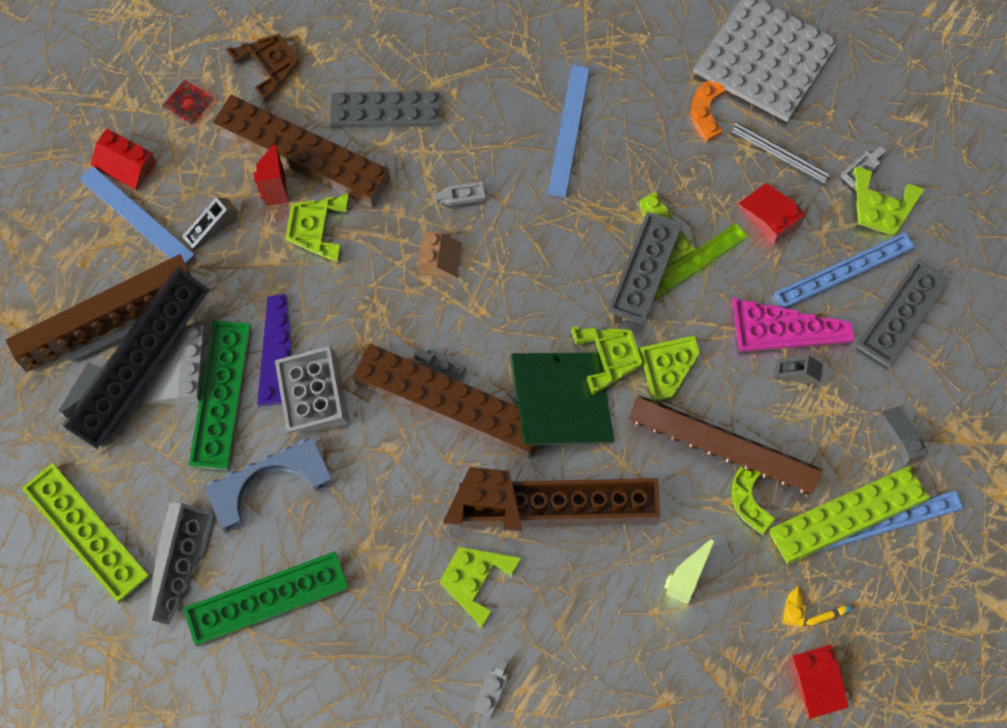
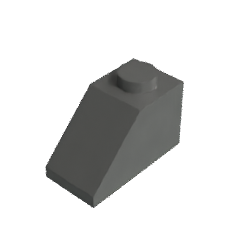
[775,355,823,384]

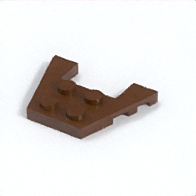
[226,34,300,102]
[443,467,522,533]

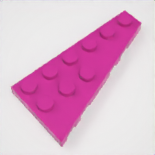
[731,297,854,353]

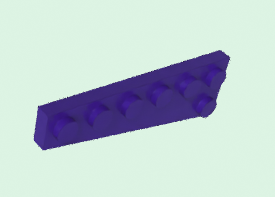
[257,294,292,407]

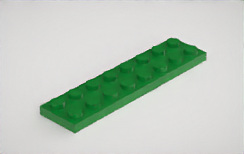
[189,320,251,471]
[183,551,349,647]

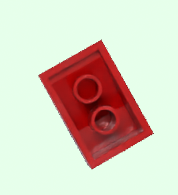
[738,183,805,244]
[789,644,849,719]

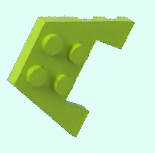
[853,166,924,236]
[285,194,349,262]
[571,326,643,395]
[439,547,521,628]

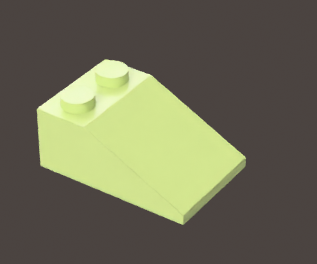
[664,539,714,604]

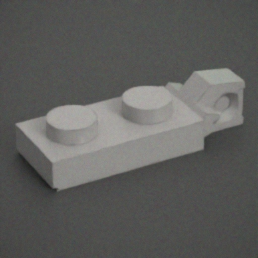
[840,146,886,189]
[434,181,487,206]
[472,659,508,719]

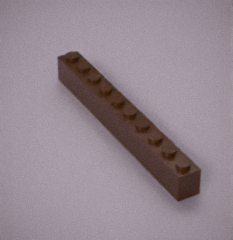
[629,395,823,494]

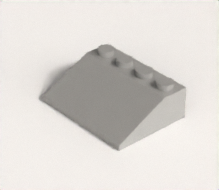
[143,325,208,405]
[275,346,349,433]

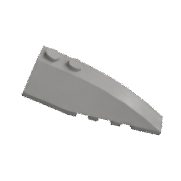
[150,503,214,625]

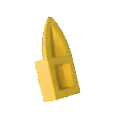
[782,586,806,627]

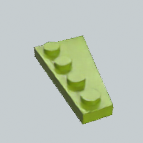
[639,192,695,268]

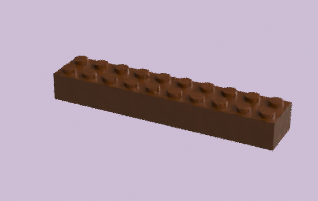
[212,94,391,208]
[5,254,192,372]
[353,343,536,458]
[459,478,660,527]

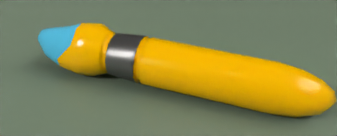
[805,605,852,626]

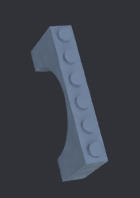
[204,438,334,533]

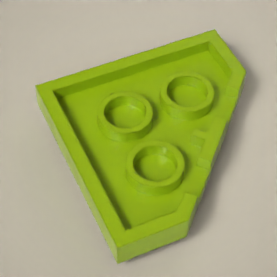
[639,335,700,402]

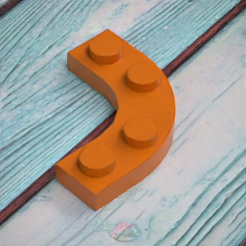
[691,80,728,142]

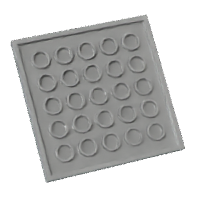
[693,0,840,122]

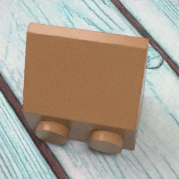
[418,231,462,278]

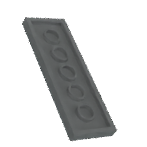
[330,91,440,128]
[608,211,683,325]
[857,259,950,368]

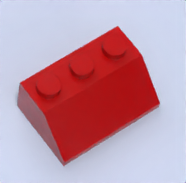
[91,128,156,190]
[254,145,289,206]

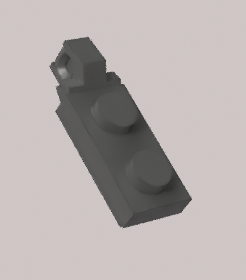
[414,348,466,381]

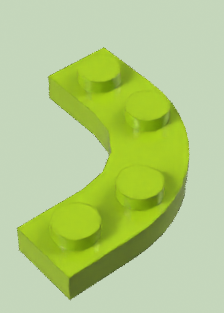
[731,466,775,536]

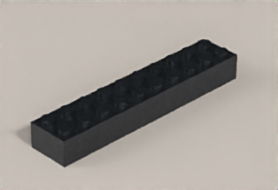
[62,267,210,449]

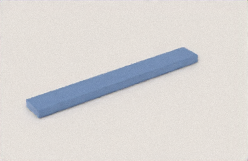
[548,65,590,198]
[80,166,195,266]
[774,232,915,309]
[813,490,964,554]

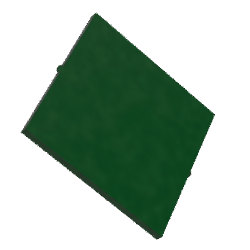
[510,353,615,446]

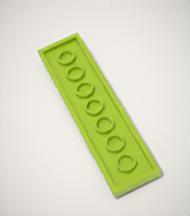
[21,463,150,604]
[768,466,930,565]

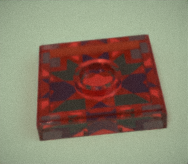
[162,79,213,126]

